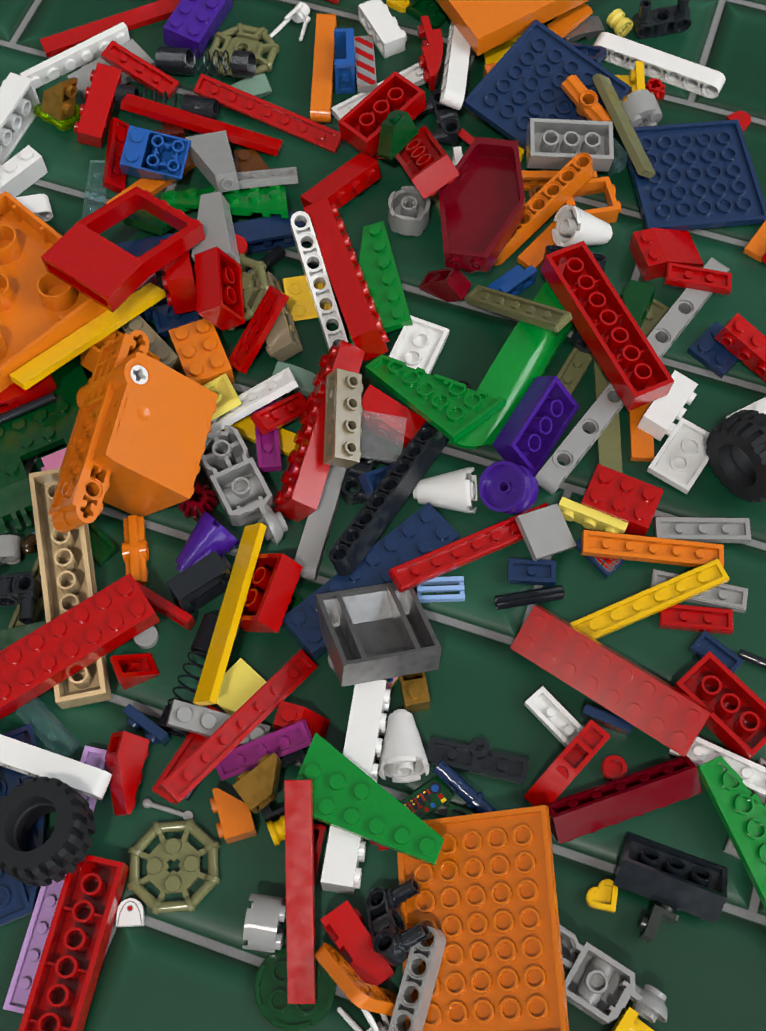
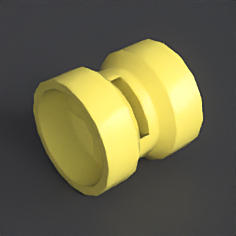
[606,9,633,37]

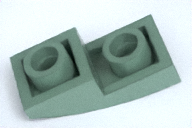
[230,73,273,99]
[271,361,316,396]

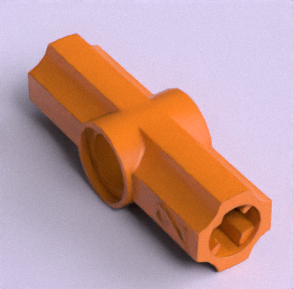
[561,74,613,122]
[122,515,149,586]

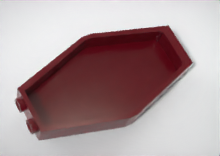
[439,137,525,273]

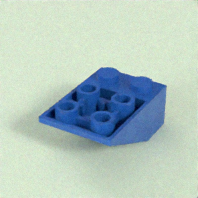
[120,125,191,180]

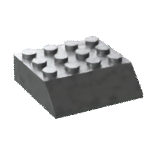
[315,582,442,687]

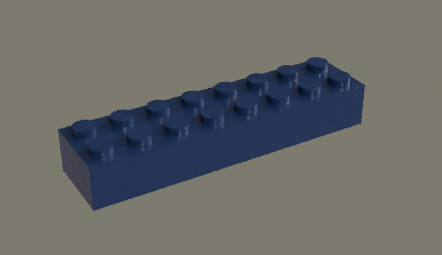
[283,502,460,662]

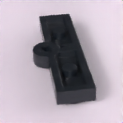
[426,736,529,785]

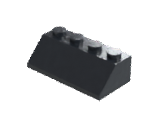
[613,831,728,923]

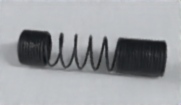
[155,46,256,78]
[114,83,218,120]
[157,613,218,738]

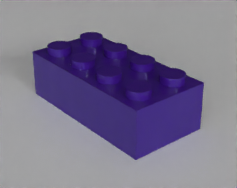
[163,0,233,59]
[492,376,579,476]

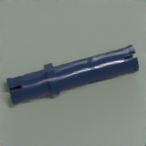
[432,759,498,813]

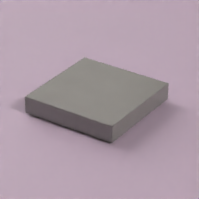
[515,503,576,561]

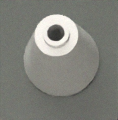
[552,205,612,247]
[413,467,478,514]
[378,709,430,783]

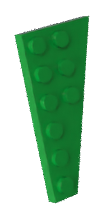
[161,185,289,218]
[349,220,413,344]
[365,354,506,443]
[296,732,444,866]
[697,756,766,910]

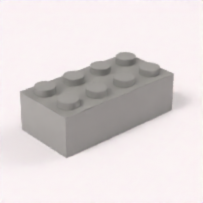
[526,118,614,172]

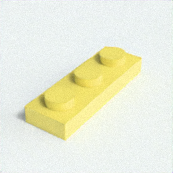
[558,497,628,534]

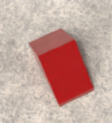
[109,653,159,690]

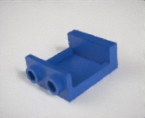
[334,28,356,94]

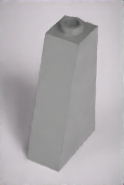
[185,130,239,193]
[191,191,240,264]

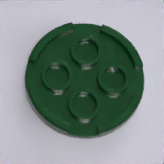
[254,946,335,1031]

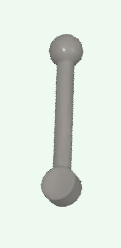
[142,798,193,821]

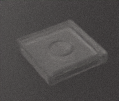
[360,410,407,463]

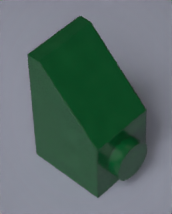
[377,110,419,160]

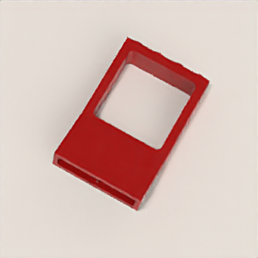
[41,186,206,313]

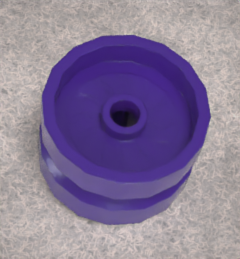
[478,460,539,515]

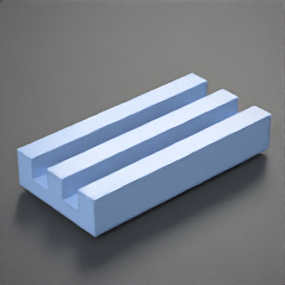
[416,576,465,603]

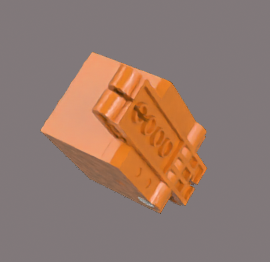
[48,330,218,533]

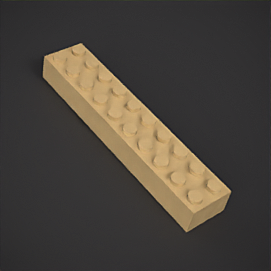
[29,468,112,709]

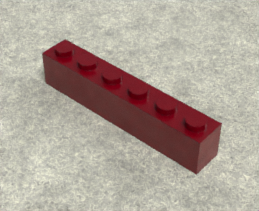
[545,755,702,844]

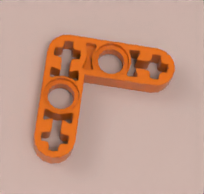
[315,943,397,1016]

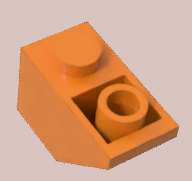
[210,788,257,844]

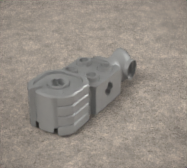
[200,425,288,546]
[559,924,668,1025]

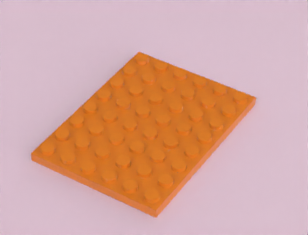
[397,805,569,1031]

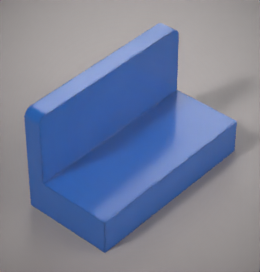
[488,265,538,296]

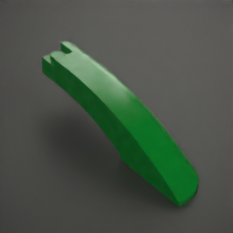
[449,281,574,449]

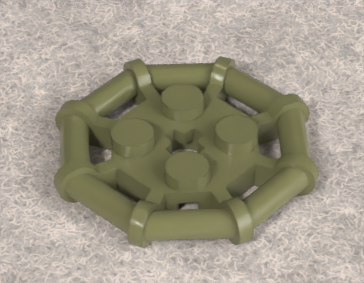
[206,22,280,80]
[227,254,269,331]
[127,818,220,915]

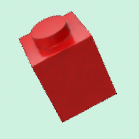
[273,701,330,740]

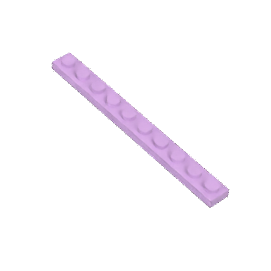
[3,746,107,1014]

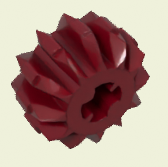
[178,481,217,522]

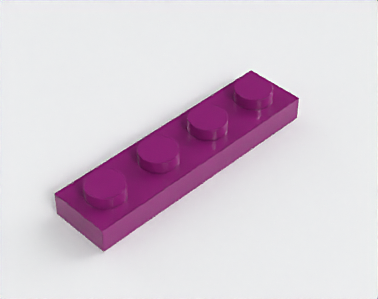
[254,400,282,472]
[216,719,313,781]

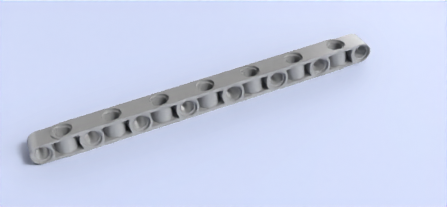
[535,258,730,495]

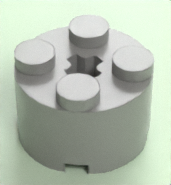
[621,89,663,127]
[388,186,430,236]
[242,893,286,953]

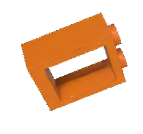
[563,176,621,223]

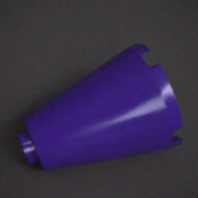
[175,511,240,572]

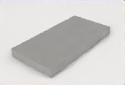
[67,39,155,100]

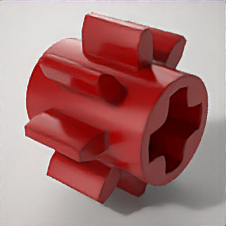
[645,78,666,102]

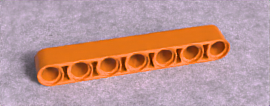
[310,14,337,123]
[493,153,594,266]

